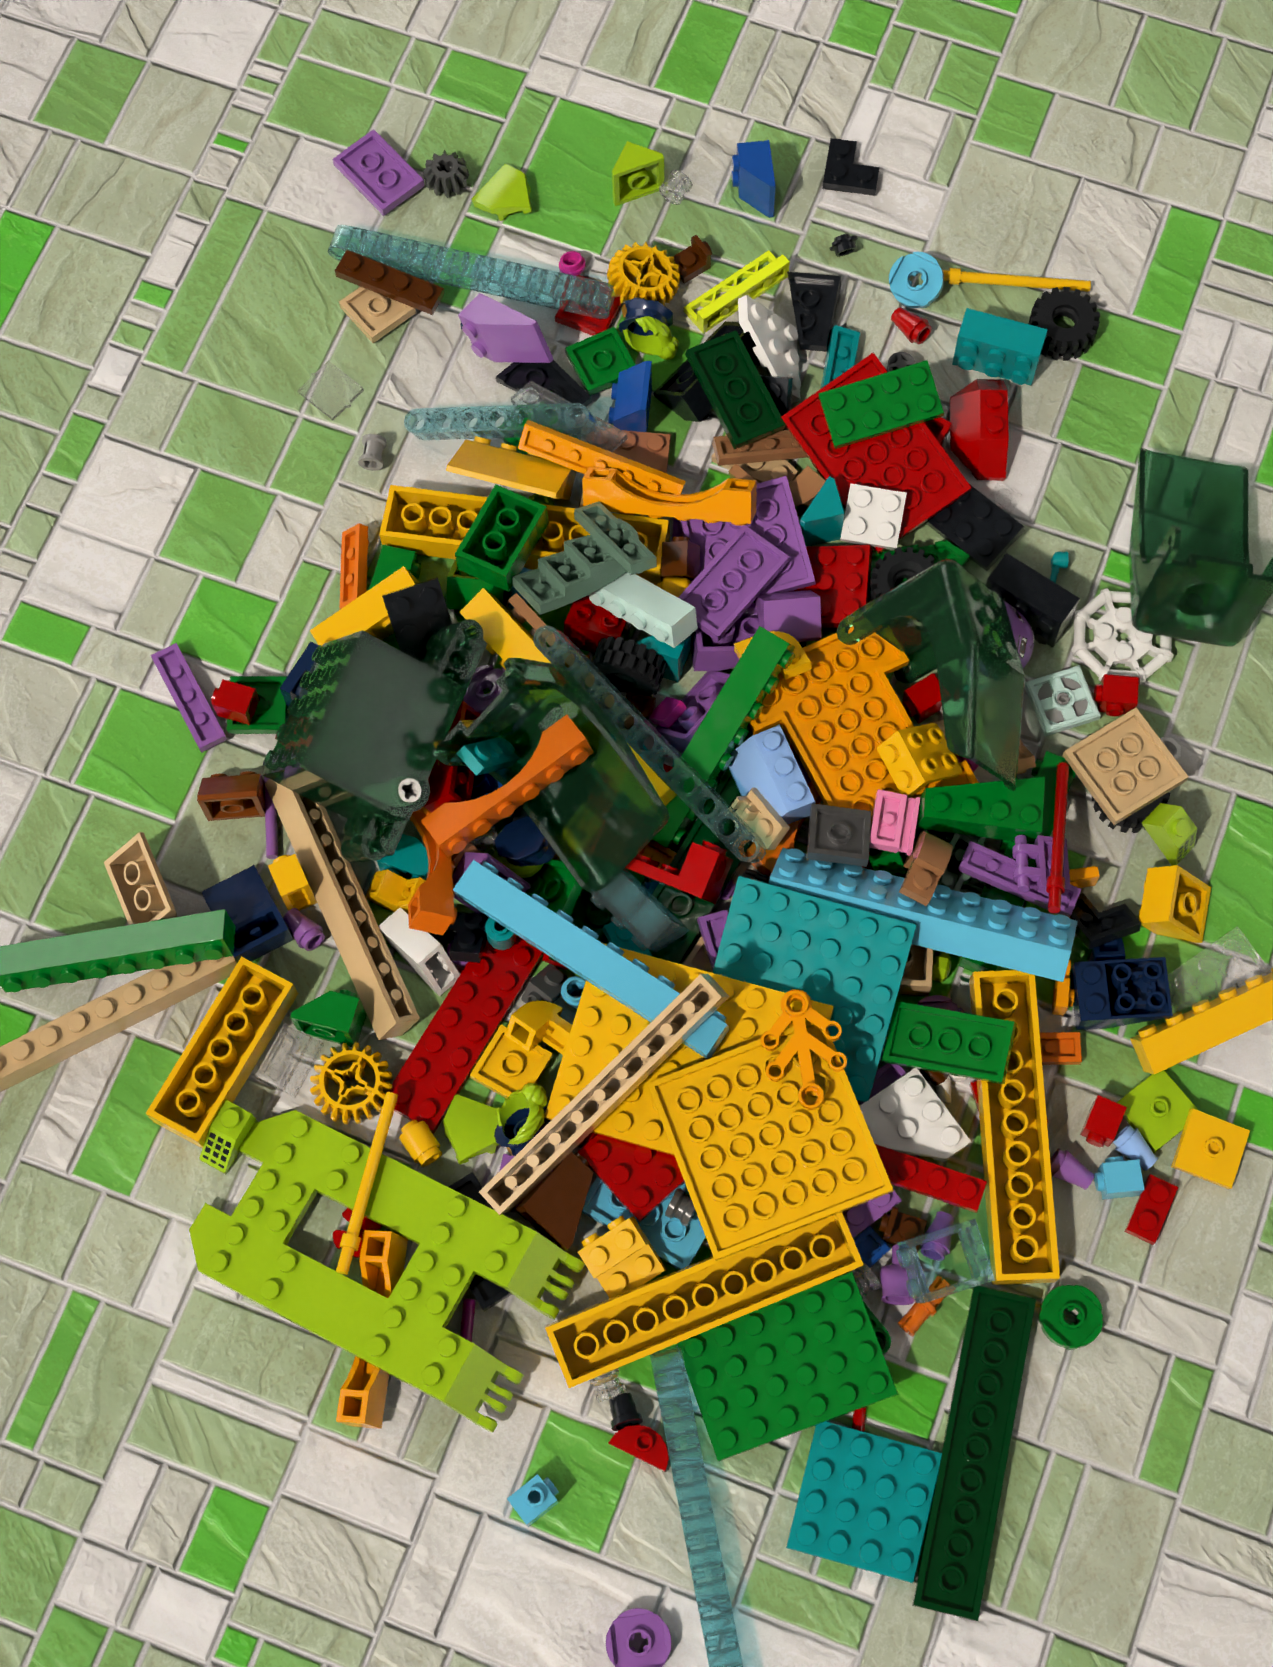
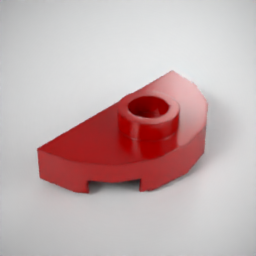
[608,1425,669,1472]

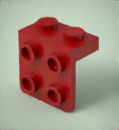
[563,596,627,653]

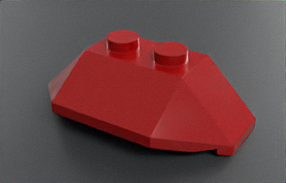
[949,379,1009,481]

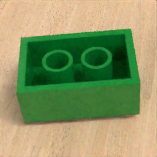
[455,484,549,592]

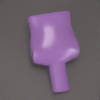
[880,1244,916,1305]

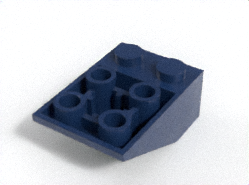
[201,865,294,963]
[1070,957,1173,1030]

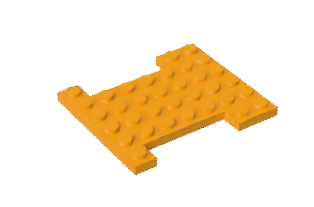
[749,612,979,829]

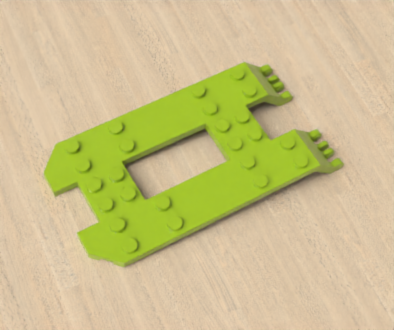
[189,1110,585,1433]

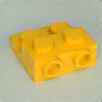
[578,1215,667,1299]

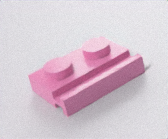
[869,789,920,856]

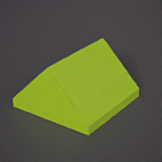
[612,141,664,206]

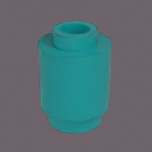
[485,917,517,950]

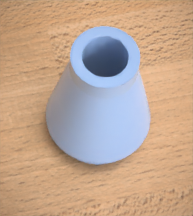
[1113,1125,1158,1171]

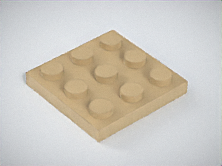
[1062,707,1189,825]

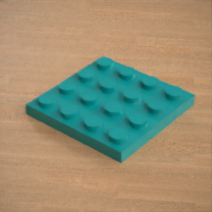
[786,1422,942,1583]

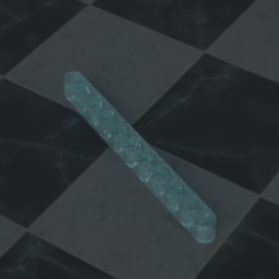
[328,225,615,319]
[533,625,766,863]
[650,1346,743,1667]

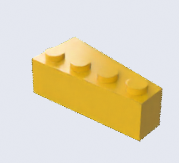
[310,566,421,657]

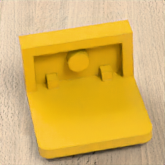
[876,723,962,798]

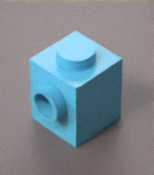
[1094,1156,1144,1200]
[507,1474,559,1527]

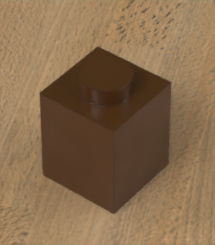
[661,537,700,580]

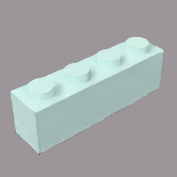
[588,572,698,648]

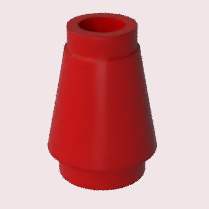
[891,307,932,344]

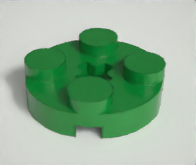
[1038,1285,1103,1350]

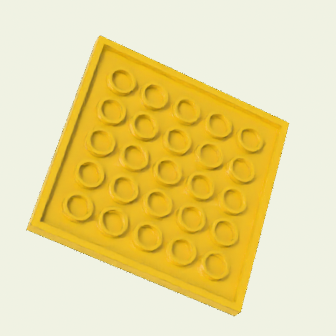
[647,1021,894,1261]

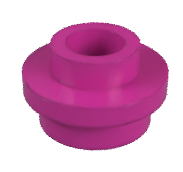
[559,251,586,277]

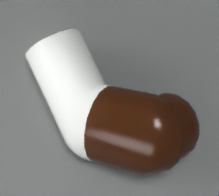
[920,1069,951,1105]

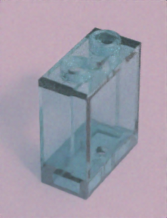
[896,1219,995,1303]

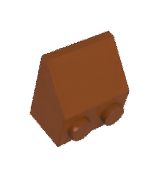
[197,771,265,821]

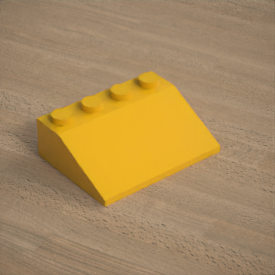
[446,436,577,500]

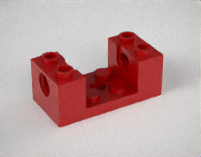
[593,808,733,904]

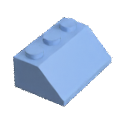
[728,725,815,824]

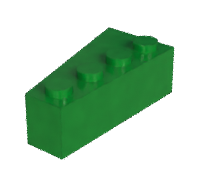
[916,776,1045,844]

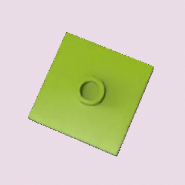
[1116,1070,1198,1153]

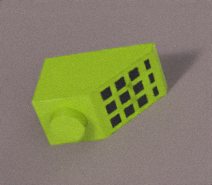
[1141,803,1197,866]
[199,1099,258,1175]

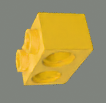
[267,854,317,911]

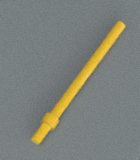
[942,268,1091,292]
[336,1092,398,1275]

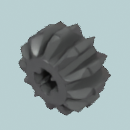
[423,150,469,198]

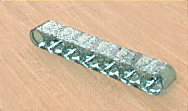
[404,403,596,440]

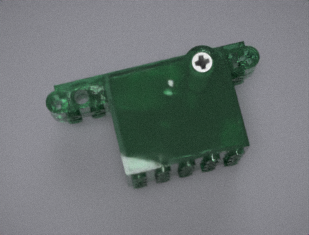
[262,619,487,863]

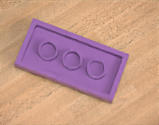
[678,525,789,642]

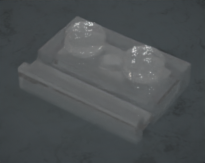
[255,1023,324,1098]

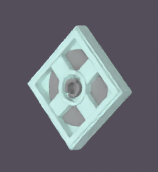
[1024,665,1101,737]

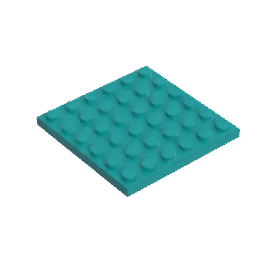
[712,875,917,1102]

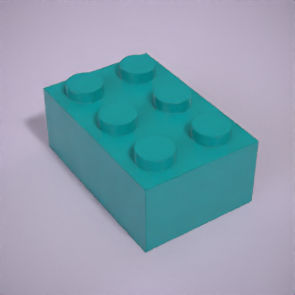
[952,308,1048,386]

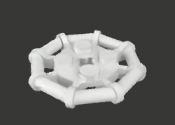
[1071,588,1174,685]

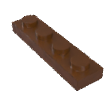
[335,250,445,315]

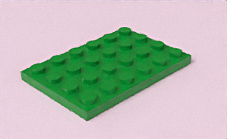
[677,1272,899,1461]

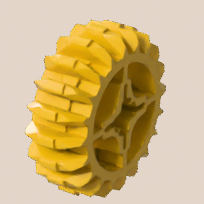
[607,242,680,305]
[310,1042,393,1125]

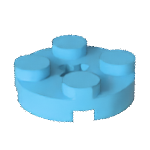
[889,252,944,308]

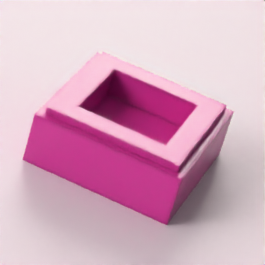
[649,697,687,728]

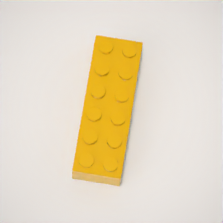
[146,956,299,1148]

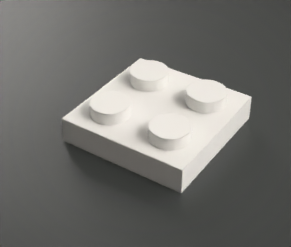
[840,483,907,550]

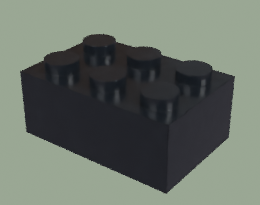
[983,553,1080,648]

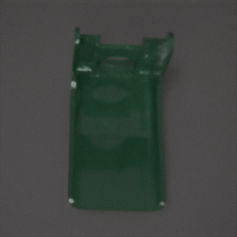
[1129,447,1273,647]
[837,559,1025,791]
[429,658,670,892]

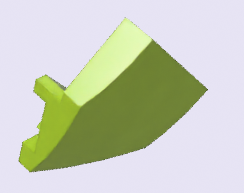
[471,164,532,221]
[443,1094,499,1165]

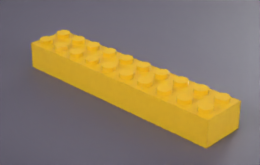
[379,485,670,586]
[969,970,1060,1285]
[545,1212,864,1388]

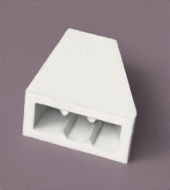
[379,908,460,997]

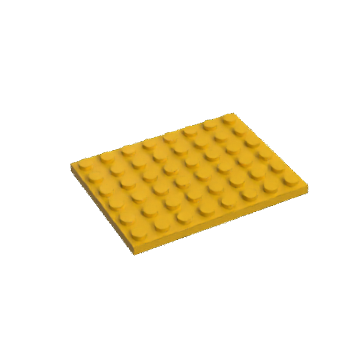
[545,943,834,1156]

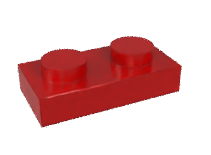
[1124,1174,1178,1245]

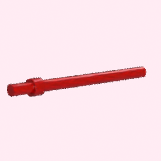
[1046,762,1069,914]

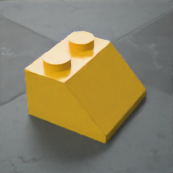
[1139,865,1211,943]

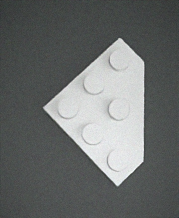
[738,295,801,403]
[859,1068,971,1162]

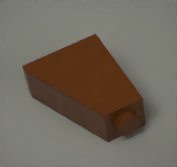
[515,1152,593,1251]

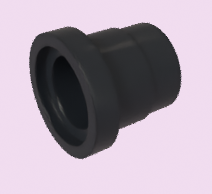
[609,1393,643,1431]

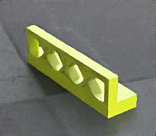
[683,250,790,334]

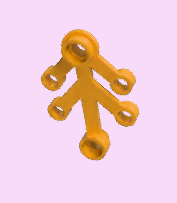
[761,989,847,1110]

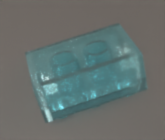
[586,861,689,953]

